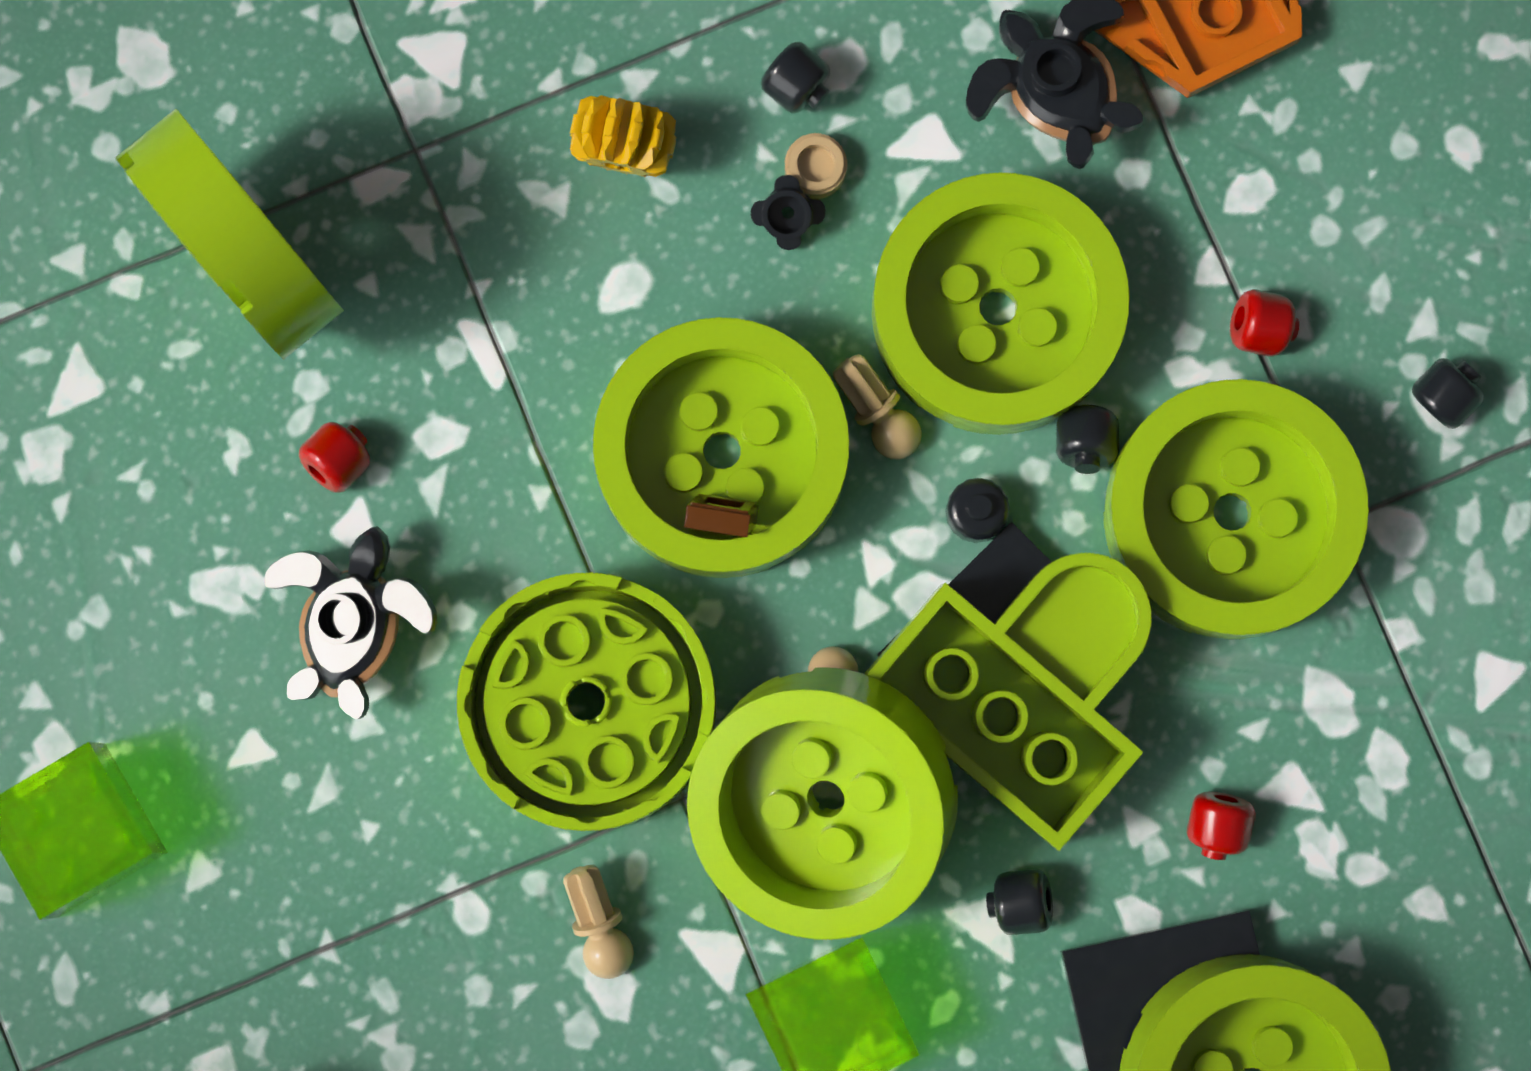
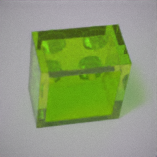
[0,742,168,920]
[745,935,919,1071]

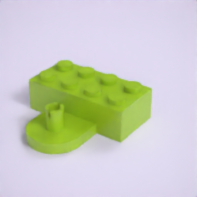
[864,553,1151,851]

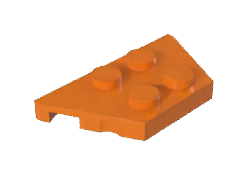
[1095,0,1302,98]

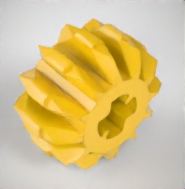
[570,95,676,177]

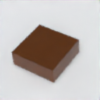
[684,494,759,537]

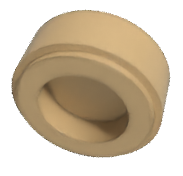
[785,133,847,199]

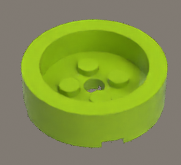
[115,109,344,360]
[872,172,1129,435]
[593,317,849,578]
[1103,379,1369,640]
[457,572,716,831]
[687,667,958,940]
[1120,954,1391,1071]

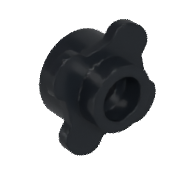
[750,175,826,250]

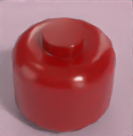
[1230,289,1300,357]
[299,422,370,493]
[1187,791,1256,860]

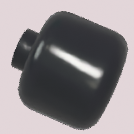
[761,42,830,113]
[1412,358,1484,429]
[1056,405,1119,474]
[945,478,1010,543]
[986,869,1053,935]

